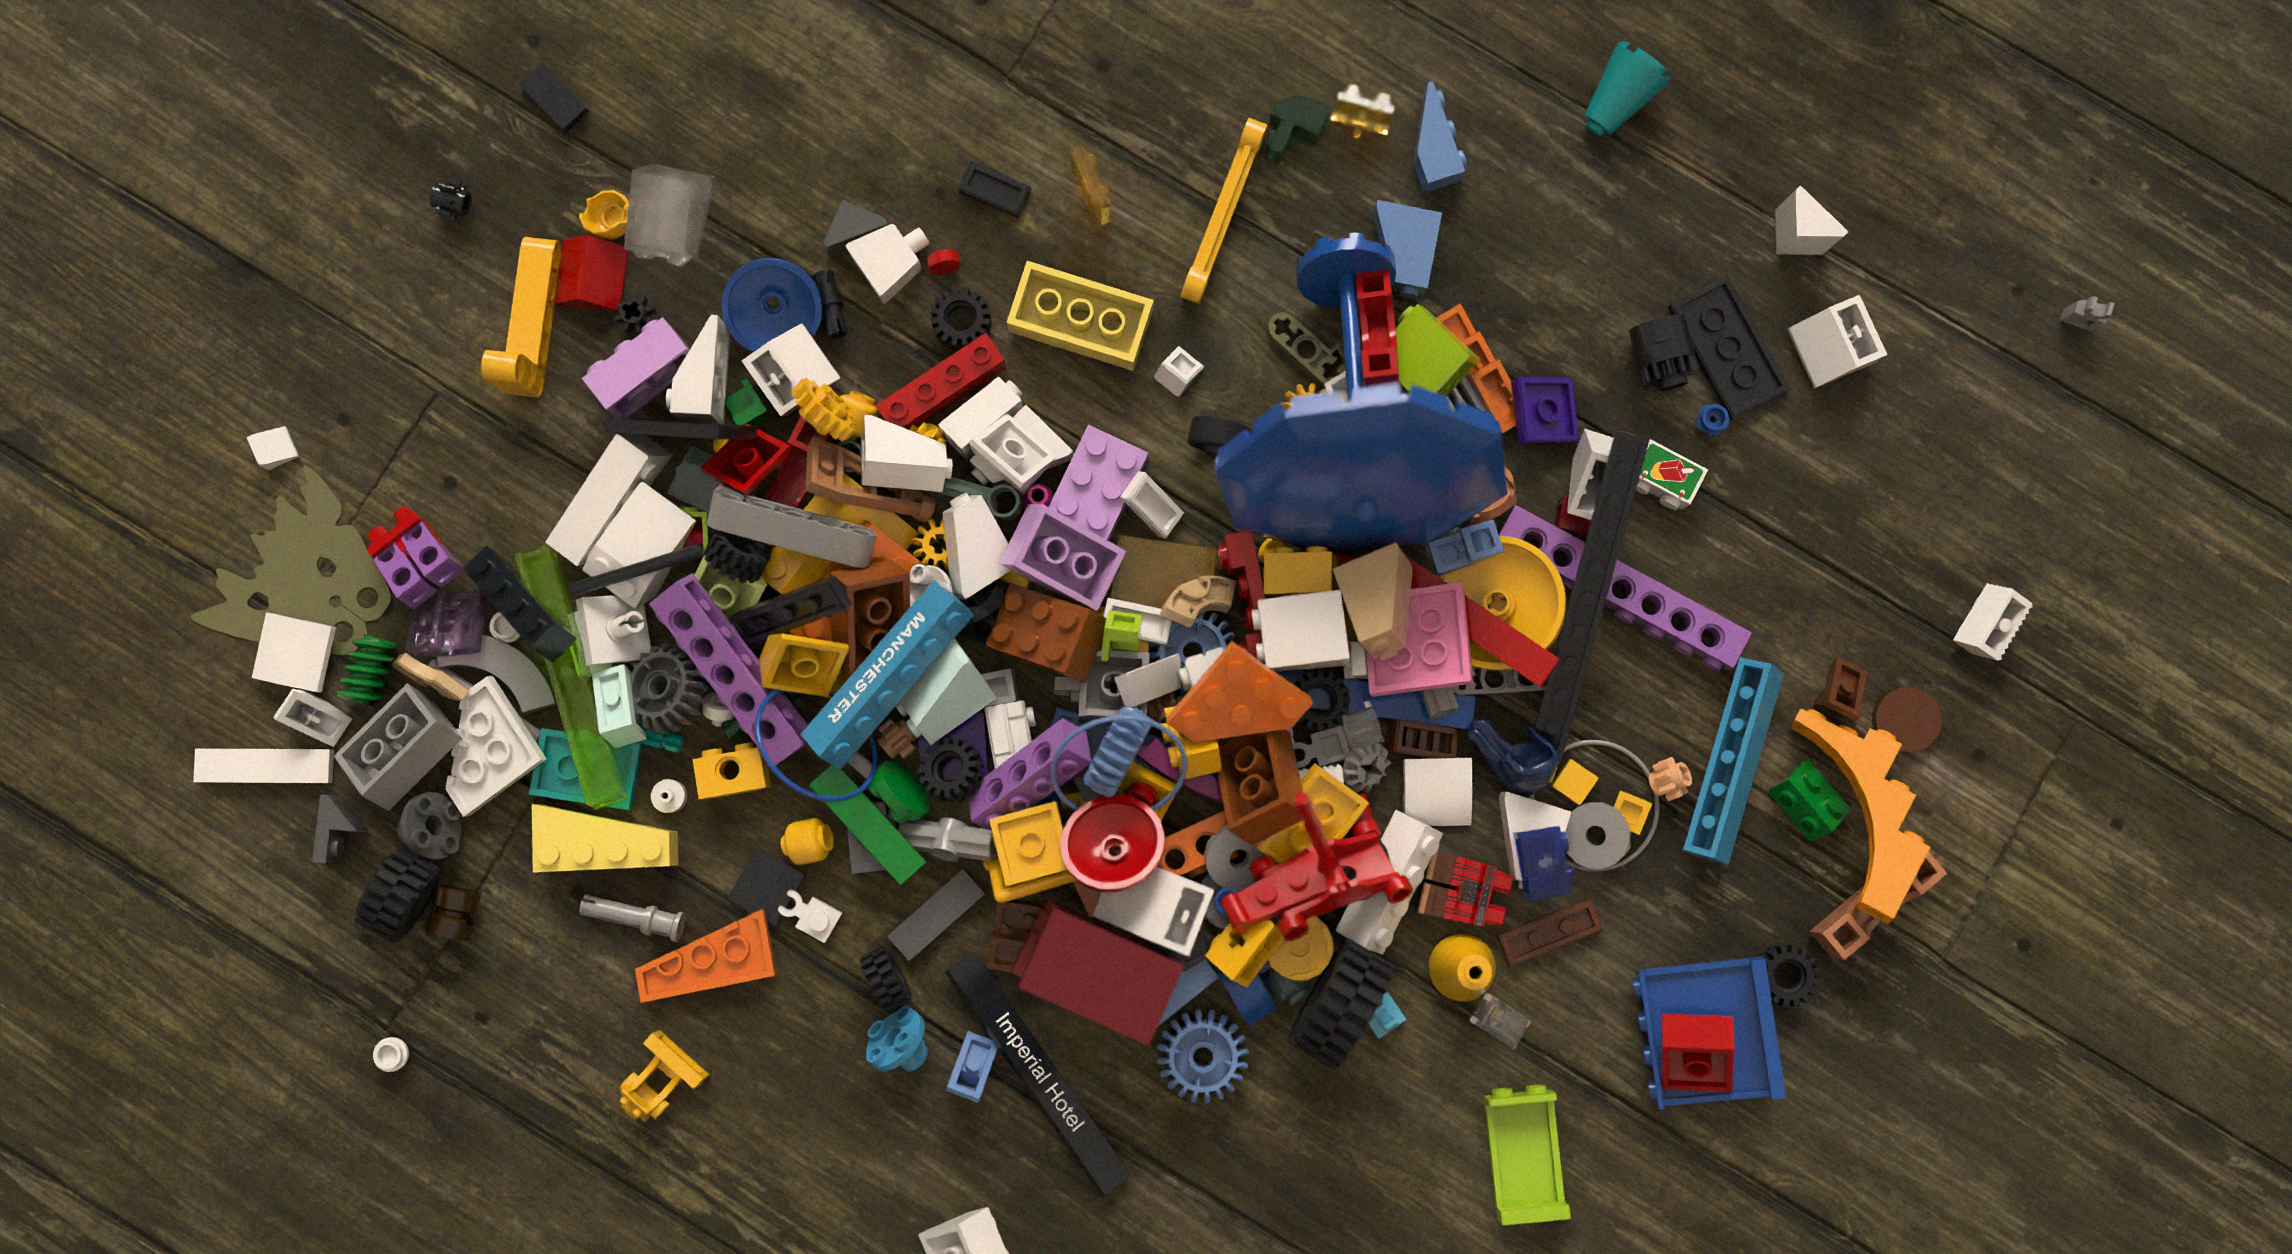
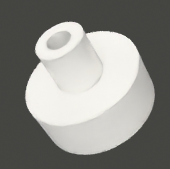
[702,692,734,727]
[651,779,687,813]

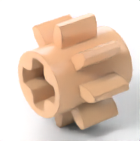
[1649,757,1692,801]

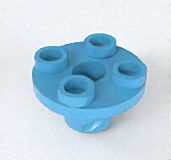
[866,1005,928,1071]

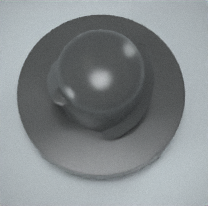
[397,792,462,860]

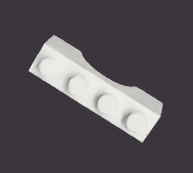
[1335,810,1443,955]

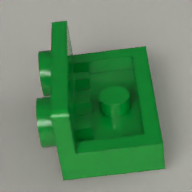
[1768,758,1852,842]

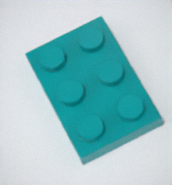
[529,728,643,810]

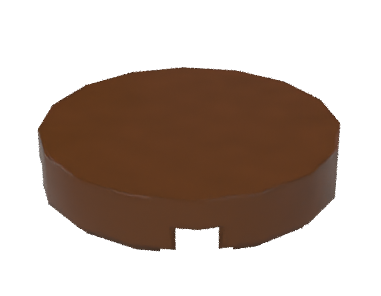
[1872,687,1942,753]

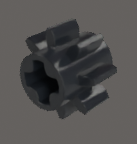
[430,177,472,221]
[613,293,657,334]

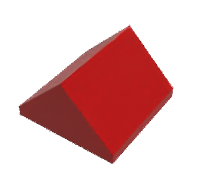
[554,234,629,312]

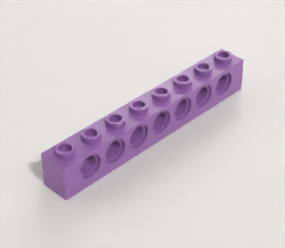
[1498,505,1752,672]

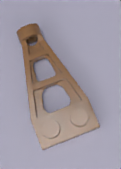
[805,436,936,523]

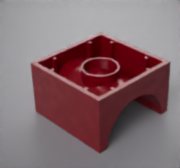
[1011,897,1184,1046]

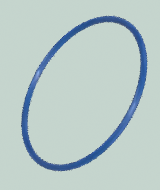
[755,690,878,802]

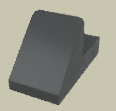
[312,794,368,863]

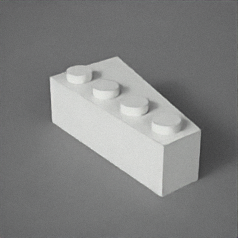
[545,433,673,566]

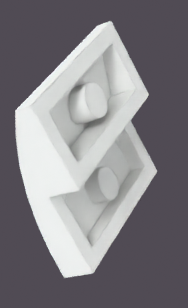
[252,613,336,692]
[1402,758,1472,826]

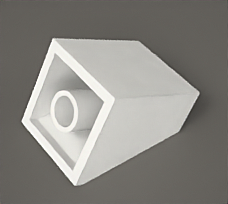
[1252,590,1349,671]

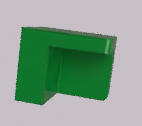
[724,378,772,428]

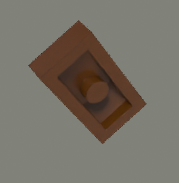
[1814,657,1867,721]

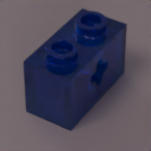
[1513,826,1575,901]

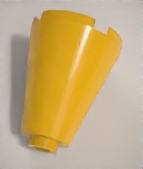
[1429,934,1496,1001]

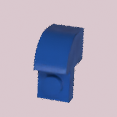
[1209,960,1277,1026]

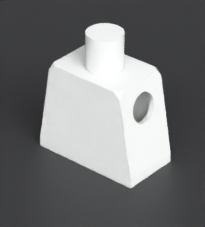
[845,224,930,304]

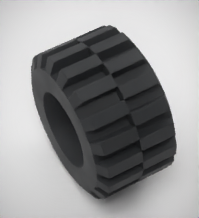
[355,848,440,943]

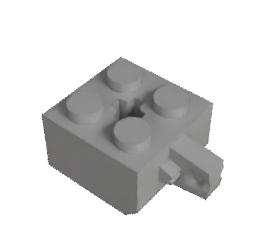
[1054,650,1150,725]

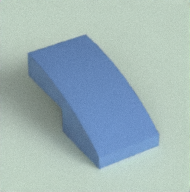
[1427,520,1504,577]

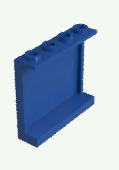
[1633,956,1786,1110]

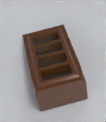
[1385,719,1459,759]

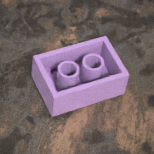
[582,317,690,419]
[1049,425,1149,541]
[999,504,1126,611]

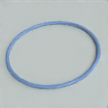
[1051,715,1187,811]

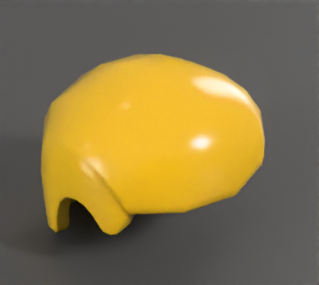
[579,190,634,240]

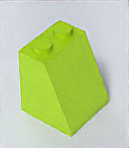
[1396,304,1481,397]

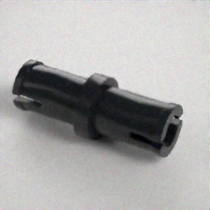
[813,270,848,339]

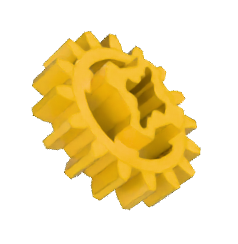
[792,377,857,442]

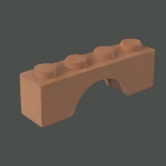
[1809,851,1947,960]

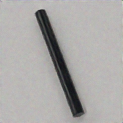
[570,543,704,596]

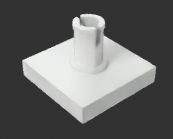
[576,595,651,666]

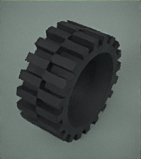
[1287,938,1395,1070]

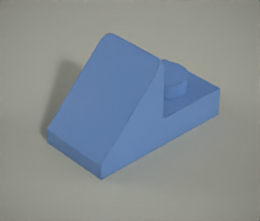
[946,1031,997,1103]

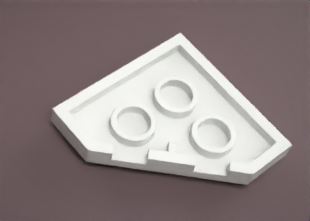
[445,676,547,817]

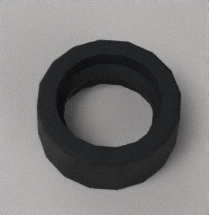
[1187,415,1253,455]

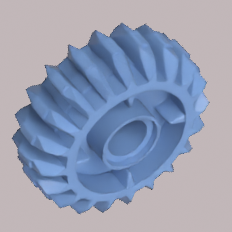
[1149,612,1235,696]
[1084,706,1152,797]
[1157,1009,1249,1103]

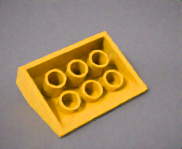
[761,472,920,594]

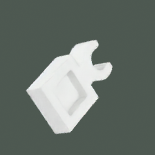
[778,890,842,943]

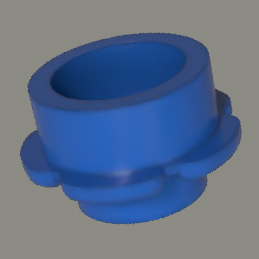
[1696,404,1729,436]

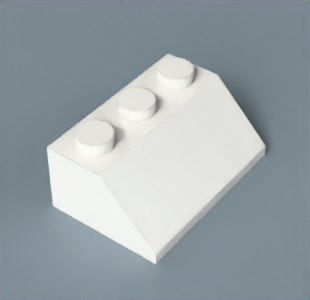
[918,1207,1009,1254]

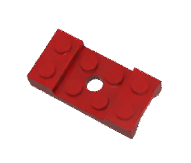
[1217,531,1266,660]

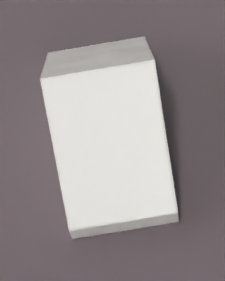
[273,689,352,747]

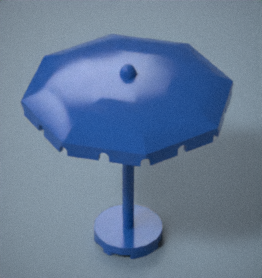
[1215,233,1508,554]

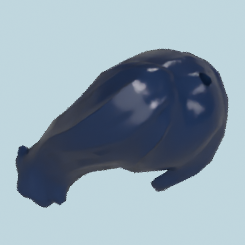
[1467,717,1558,796]

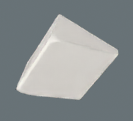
[1154,346,1204,397]
[247,426,299,470]

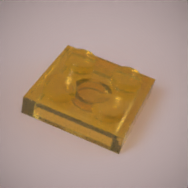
[1070,143,1112,227]

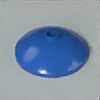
[721,258,822,352]

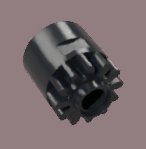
[1629,315,1699,392]

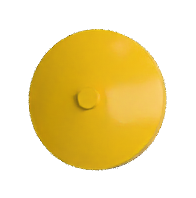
[1436,536,1567,671]

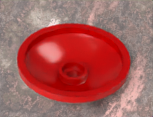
[1061,794,1165,892]

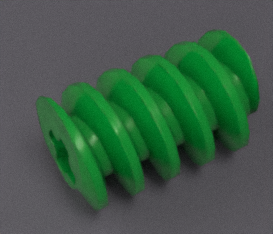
[336,634,398,707]

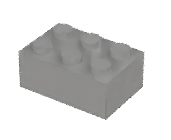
[334,683,462,811]

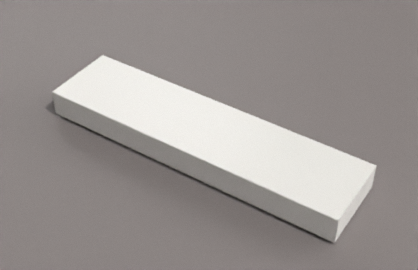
[193,749,334,783]

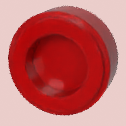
[926,249,961,275]

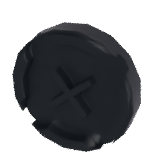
[959,580,1006,643]

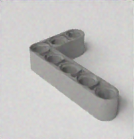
[707,483,877,568]

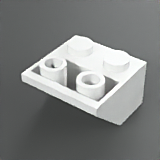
[1787,295,1887,389]
[742,323,841,416]

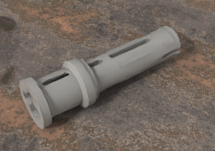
[579,894,686,942]

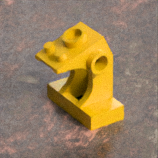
[619,1030,710,1122]

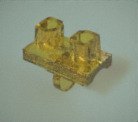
[1331,84,1395,139]

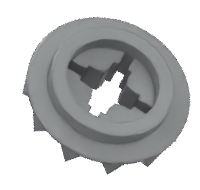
[1342,740,1391,793]

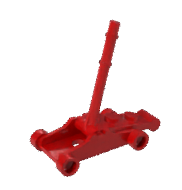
[1221,792,1413,941]

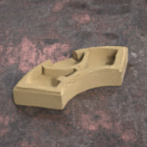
[1160,576,1237,628]
[392,653,469,701]

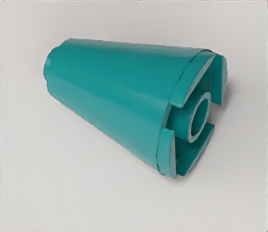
[1584,41,1672,137]

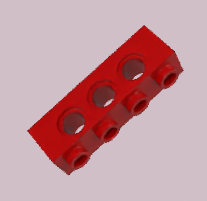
[875,333,1007,430]

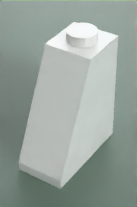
[938,377,1023,460]
[969,405,1073,487]
[861,415,952,492]
[1567,429,1613,520]
[943,493,1011,599]
[1499,792,1571,894]

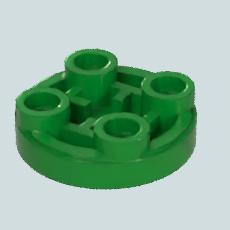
[868,760,931,824]

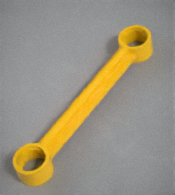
[1180,118,1268,304]

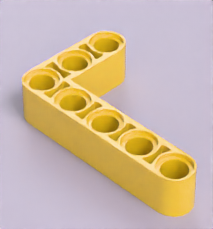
[481,237,561,398]

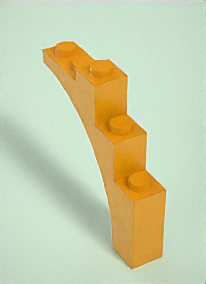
[1791,708,1930,924]

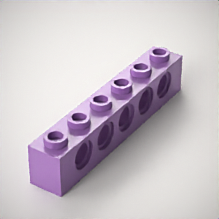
[649,573,808,766]

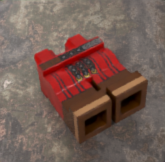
[1414,850,1513,927]

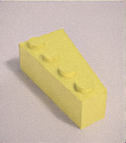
[532,804,678,872]

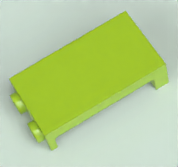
[1483,1084,1571,1226]

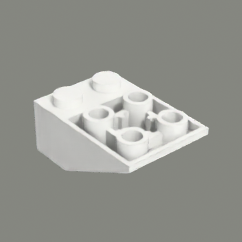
[1093,851,1214,956]

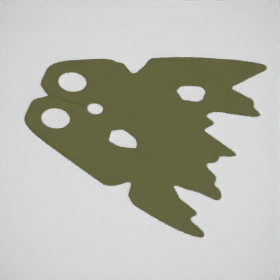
[191,465,391,655]

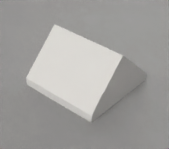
[1775,186,1848,255]
[969,413,1057,496]

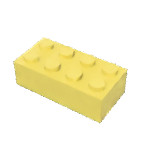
[1007,261,1154,371]

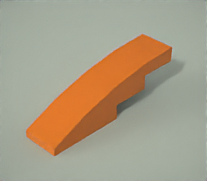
[1436,304,1516,433]

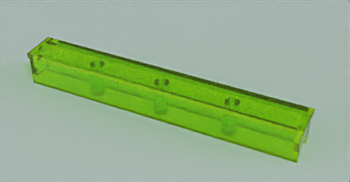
[514,544,627,810]

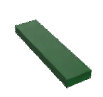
[809,764,927,885]

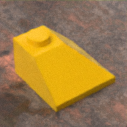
[759,634,849,697]

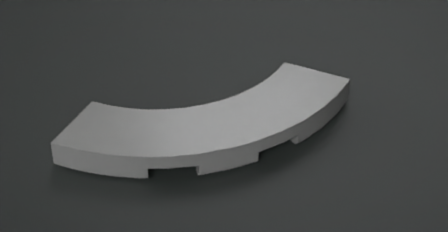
[431,632,557,714]

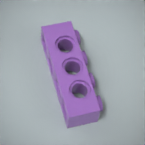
[968,718,1091,830]

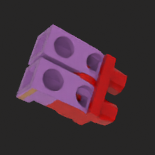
[366,506,464,609]

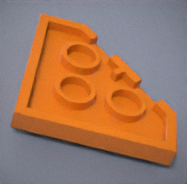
[1166,642,1313,742]

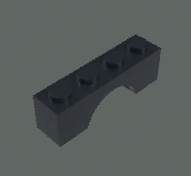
[463,545,577,663]

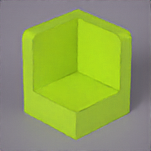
[1101,610,1143,662]

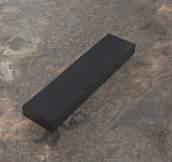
[729,575,852,646]

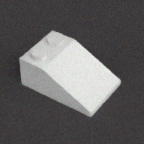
[666,315,730,424]
[582,482,696,609]

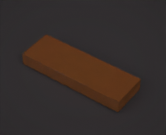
[1496,898,1604,967]

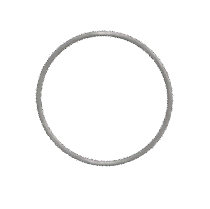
[1529,740,1660,871]

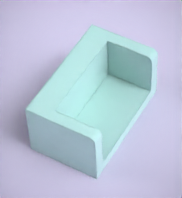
[592,664,646,748]

